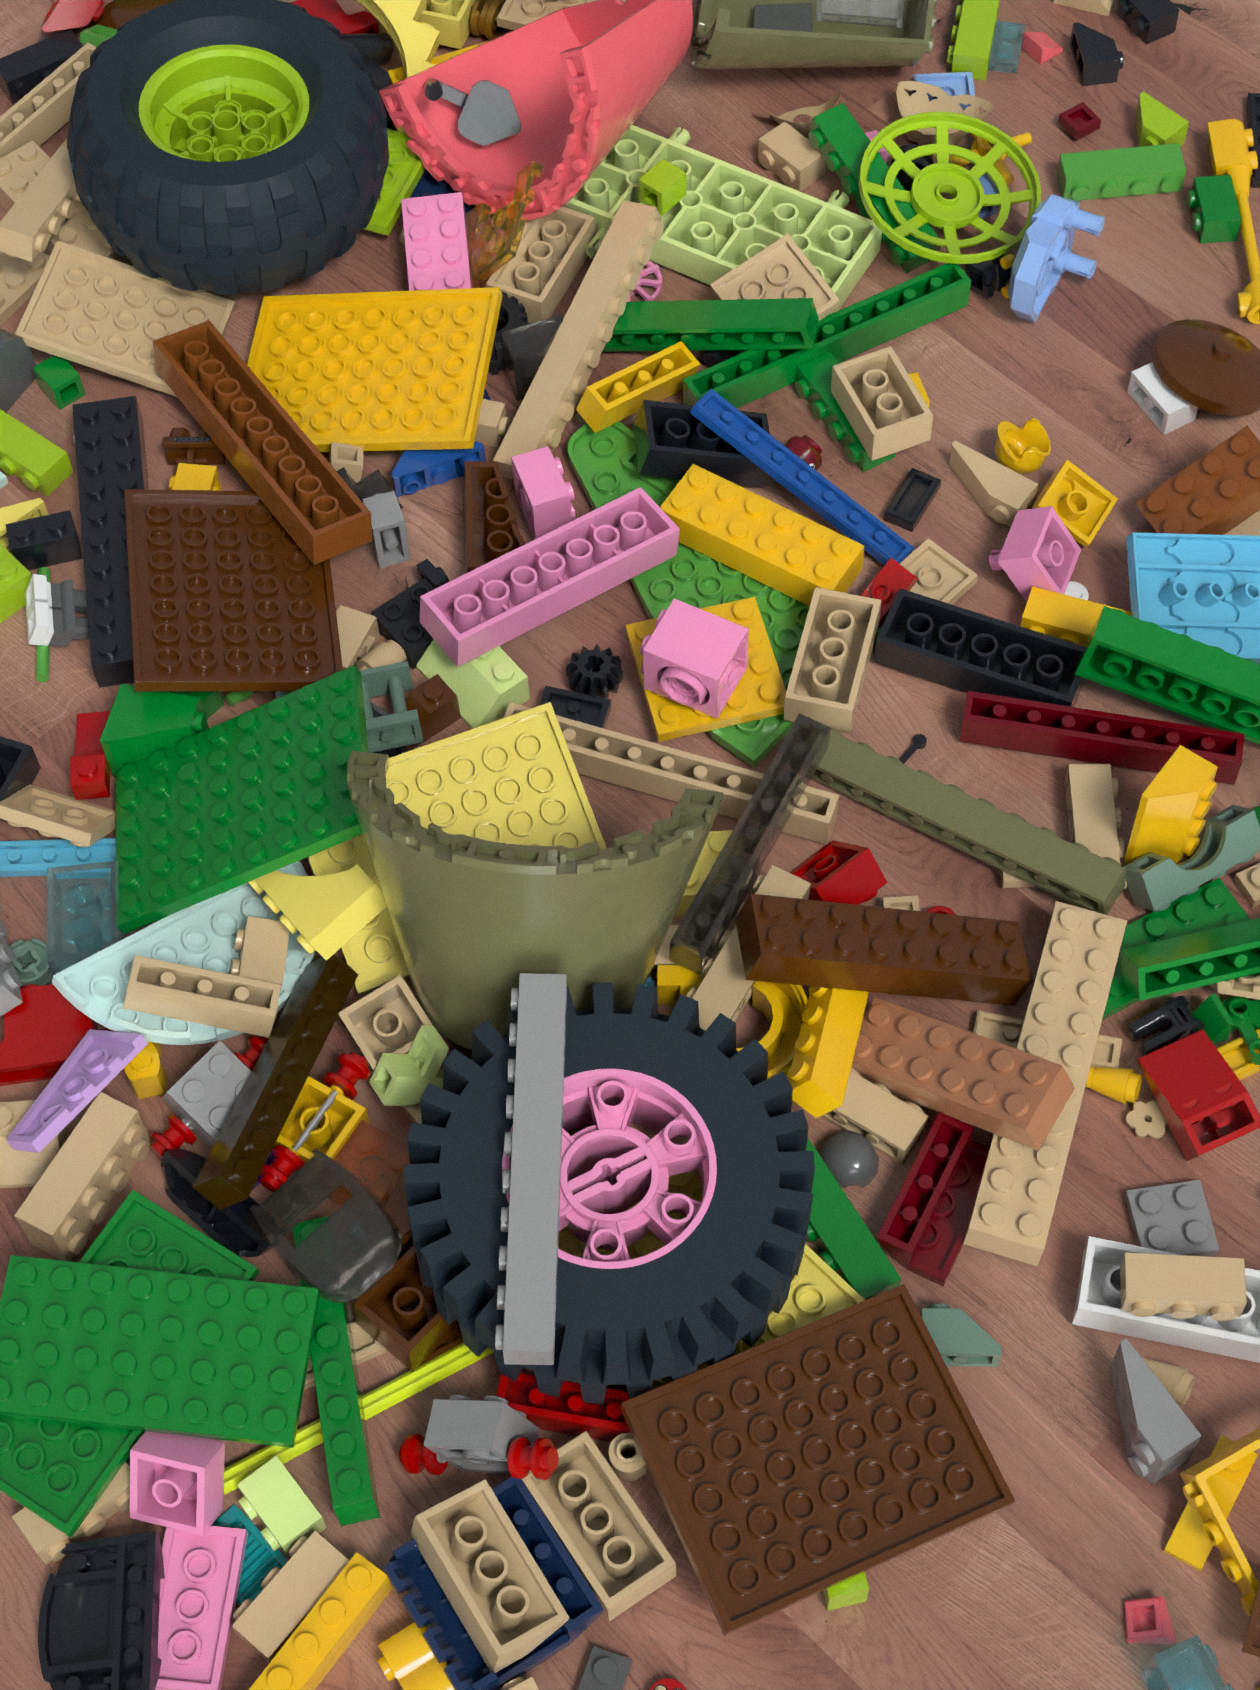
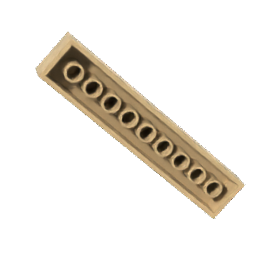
[963,901,1127,1266]

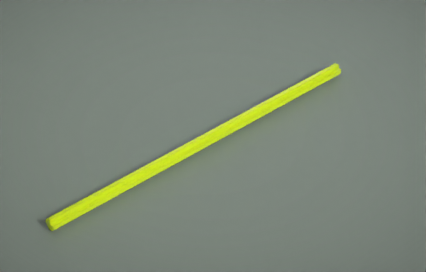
[224,1342,494,1495]

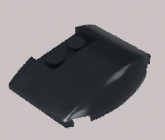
[38,1531,165,1690]

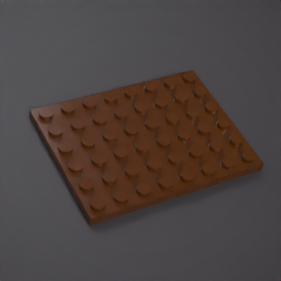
[124,489,343,692]
[620,1284,1015,1636]

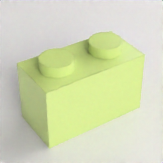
[237,1455,327,1558]

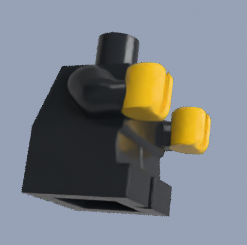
[965,251,1016,299]

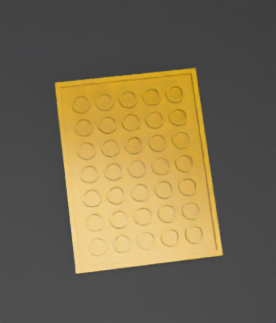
[247,287,503,452]

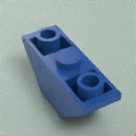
[391,441,486,497]

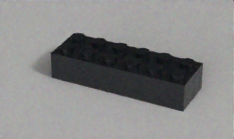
[874,588,1085,707]

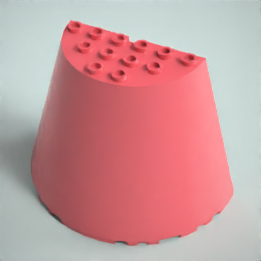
[379,0,693,221]

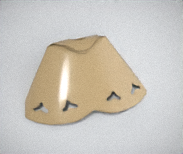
[896,81,994,146]

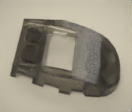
[250,1148,402,1302]

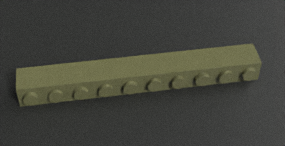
[795,725,1125,915]

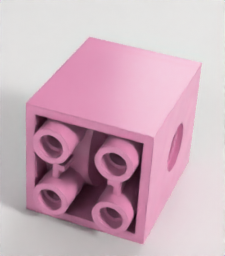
[640,599,749,719]

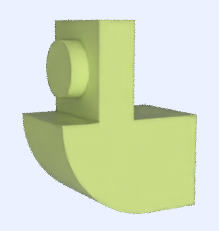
[369,1025,449,1106]

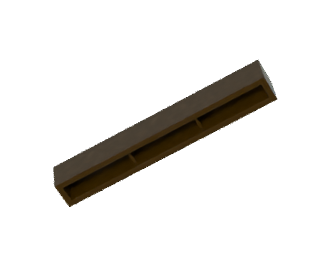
[193,954,359,1210]

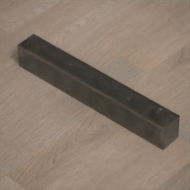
[669,713,831,975]

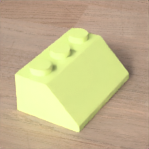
[416,639,530,729]

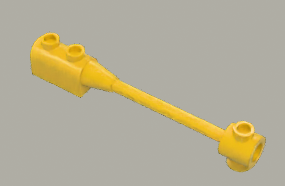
[1208,119,1260,324]

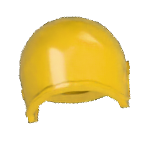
[994,418,1051,475]

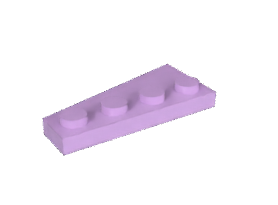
[6,1029,148,1153]

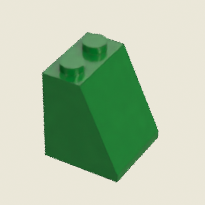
[100,684,209,777]

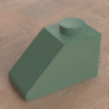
[921,1304,1002,1367]

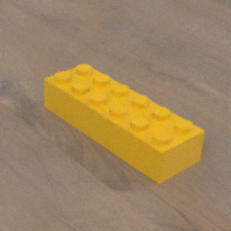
[660,464,864,606]

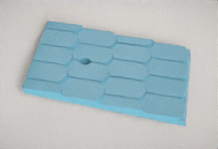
[1126,532,1260,664]

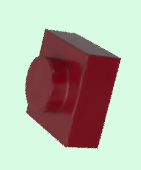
[1058,102,1101,141]

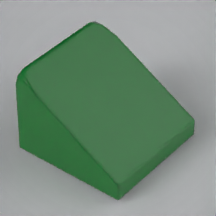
[1192,993,1234,1045]

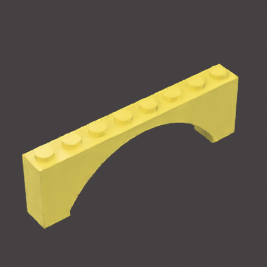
[248,864,387,961]

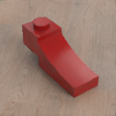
[70,711,112,800]

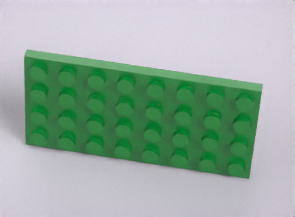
[0,1190,260,1538]
[0,1255,320,1448]

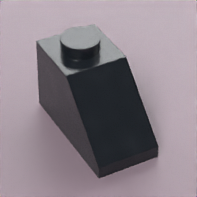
[1070,22,1123,86]

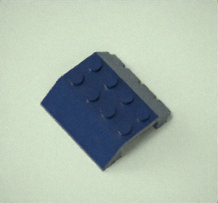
[383,1477,604,1690]

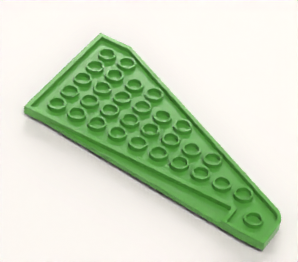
[568,422,881,768]

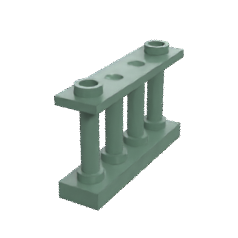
[275,661,424,753]

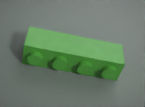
[1056,143,1186,201]

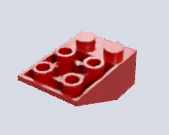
[1137,1029,1260,1161]

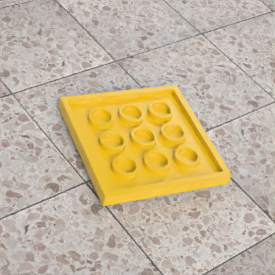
[625,597,786,742]

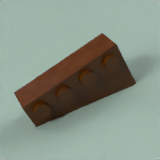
[463,461,525,574]

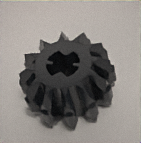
[566,644,623,699]

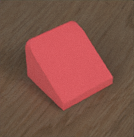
[1022,32,1063,64]

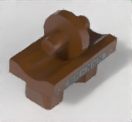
[162,427,225,467]

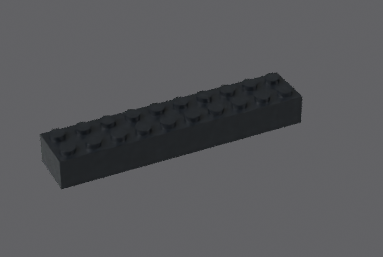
[72,396,149,688]

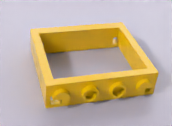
[1180,1427,1260,1617]

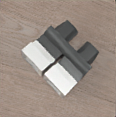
[25,574,89,647]

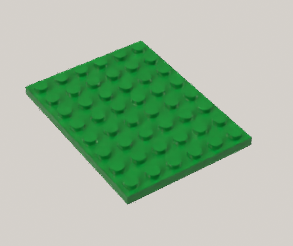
[115,665,369,934]

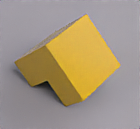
[657,965,703,1004]

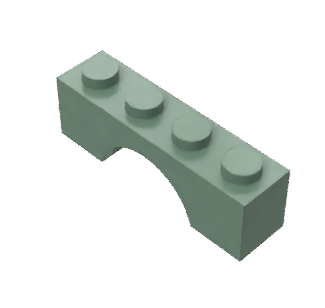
[1124,805,1260,912]

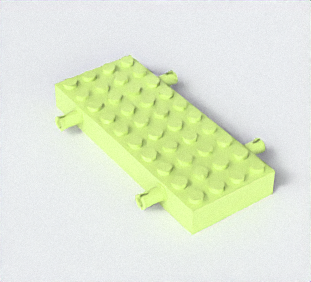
[563,125,882,316]

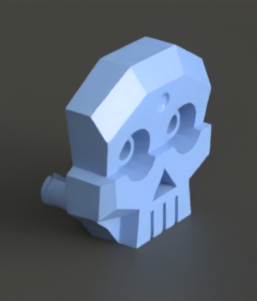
[1008,194,1105,323]

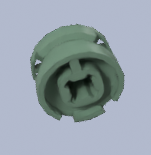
[9,938,57,987]

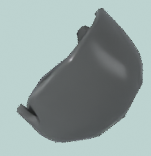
[820,1131,879,1188]

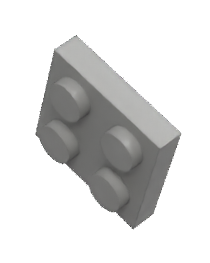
[1124,1179,1219,1256]

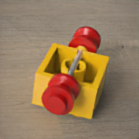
[259,1052,371,1193]

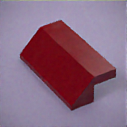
[876,1112,989,1287]

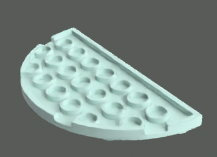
[52,861,315,1045]

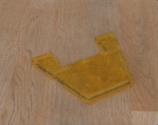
[466,161,543,283]

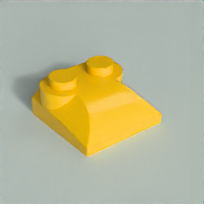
[1032,460,1118,547]

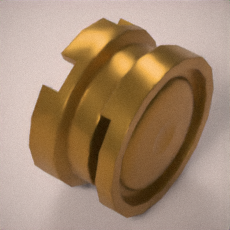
[470,0,505,40]

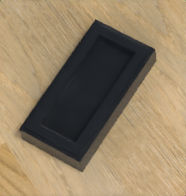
[883,468,941,532]

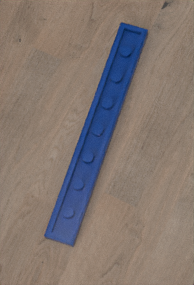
[690,389,914,566]

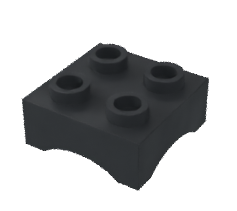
[371,578,435,670]

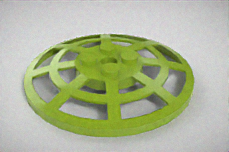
[858,112,1041,264]

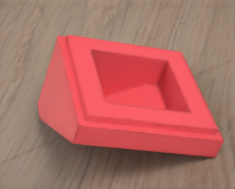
[1124,1596,1176,1644]

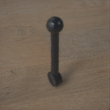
[899,734,927,764]

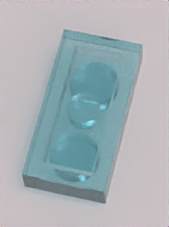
[988,21,1025,74]

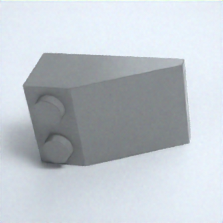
[1110,1338,1202,1486]

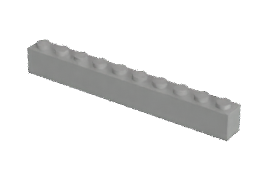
[495,973,567,1365]

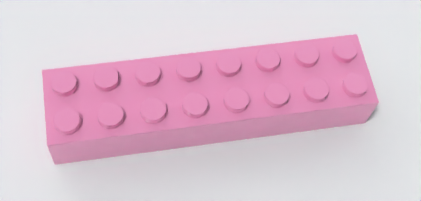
[420,487,680,667]

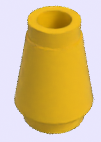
[1085,1066,1142,1105]

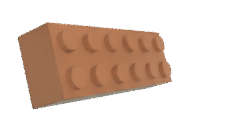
[851,997,1075,1151]

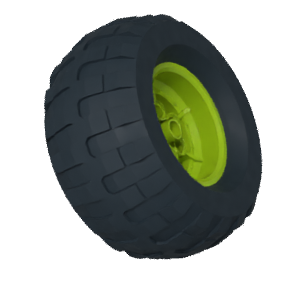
[67,0,389,295]

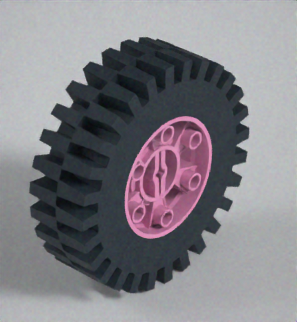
[404,983,815,1404]

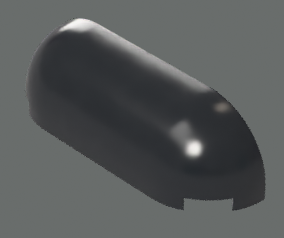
[161,1149,281,1257]

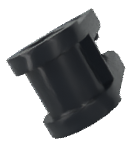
[1127,995,1205,1057]

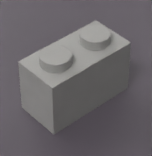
[362,491,411,568]

